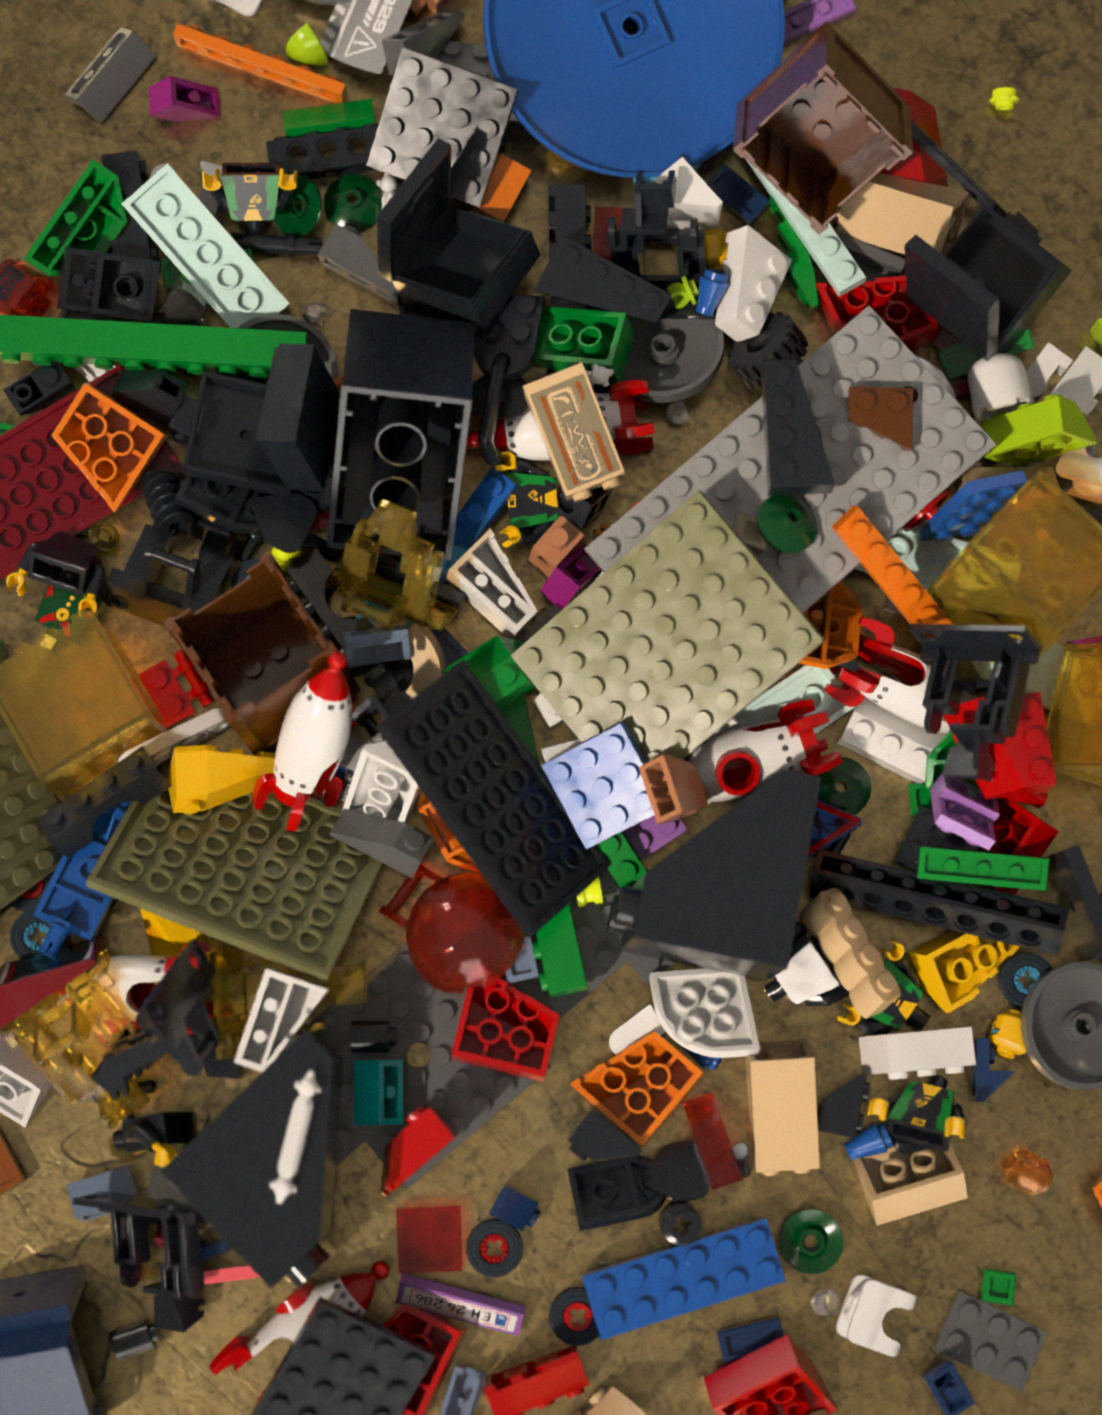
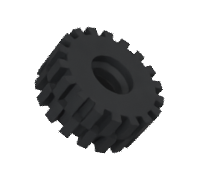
[727,312,808,390]

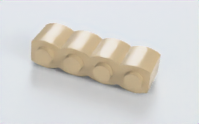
[801,887,901,1019]

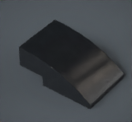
[57,247,160,323]

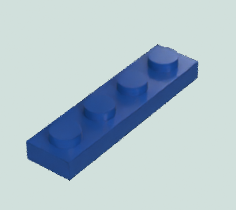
[420,467,519,584]

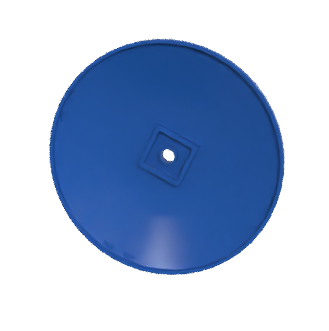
[483,0,785,178]

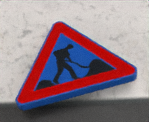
[807,800,862,859]

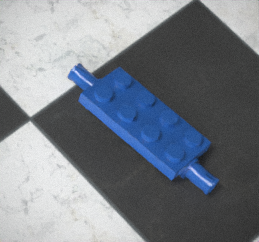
[33,801,132,960]

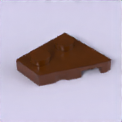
[848,386,913,451]

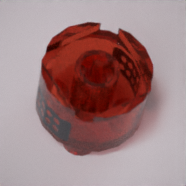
[0,258,54,317]

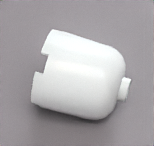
[968,351,1035,426]

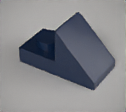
[971,1038,1014,1102]
[920,1359,975,1415]

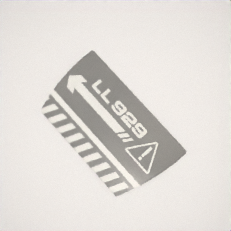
[320,0,412,74]

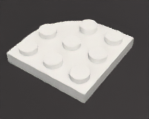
[649,968,760,1058]

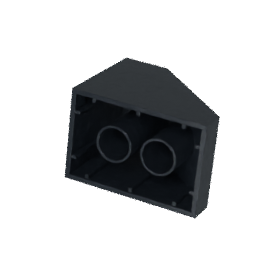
[326,309,475,561]
[607,770,821,981]
[160,1030,343,1290]

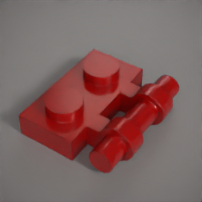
[138,649,214,729]

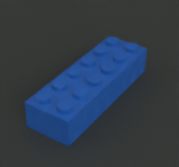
[580,1217,786,1340]

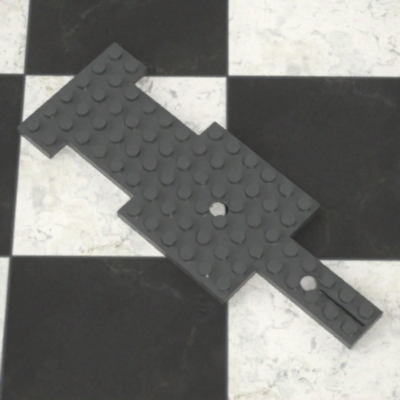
[288,868,675,1190]

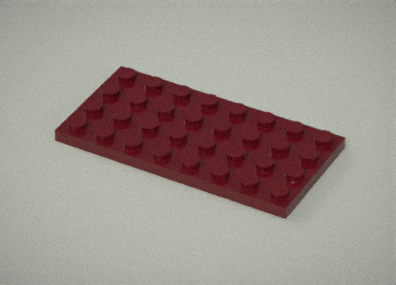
[0,366,183,581]

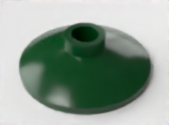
[323,174,383,232]
[274,175,322,236]
[757,495,817,554]
[812,757,871,815]
[780,1209,844,1275]

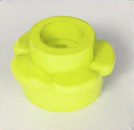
[989,87,1020,111]

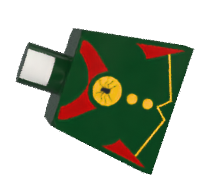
[35,585,109,654]

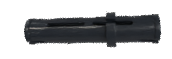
[231,231,323,258]

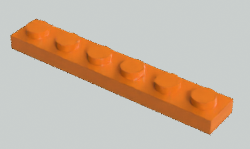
[173,23,348,104]
[831,505,953,638]

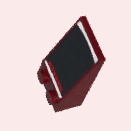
[0,936,103,1029]

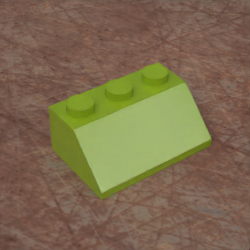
[980,394,1097,467]

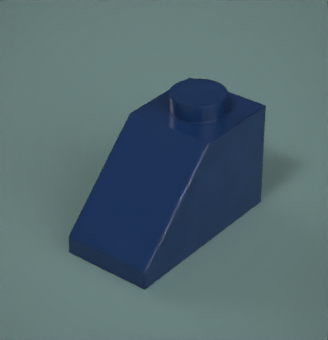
[489,1182,541,1231]

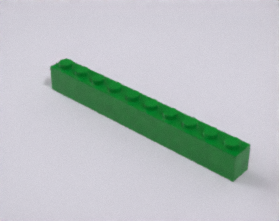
[0,315,308,378]
[500,694,589,998]

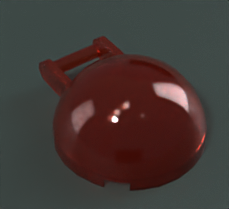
[378,865,526,994]

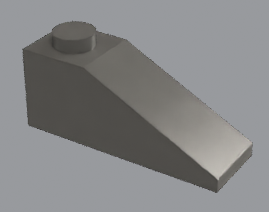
[382,10,464,76]
[318,223,401,306]
[329,809,434,879]

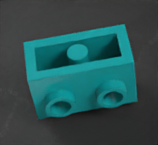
[354,1060,403,1125]

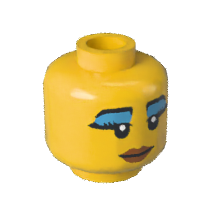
[989,1009,1027,1059]

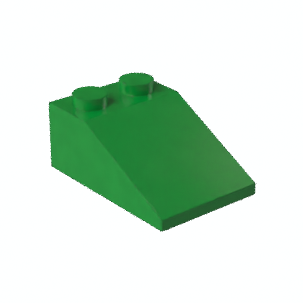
[534,306,634,385]

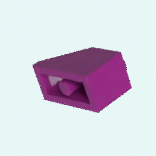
[149,76,220,122]
[540,543,601,610]

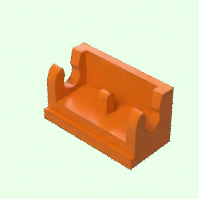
[471,154,531,222]

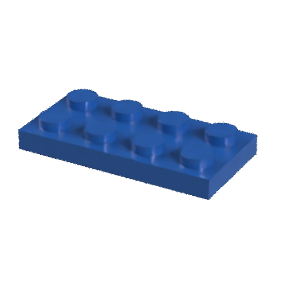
[919,470,1028,543]

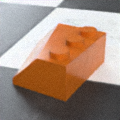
[51,383,169,513]
[569,1031,705,1148]

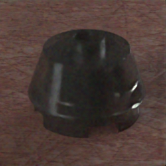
[152,278,207,326]

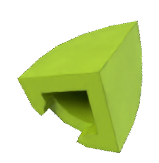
[285,23,328,70]

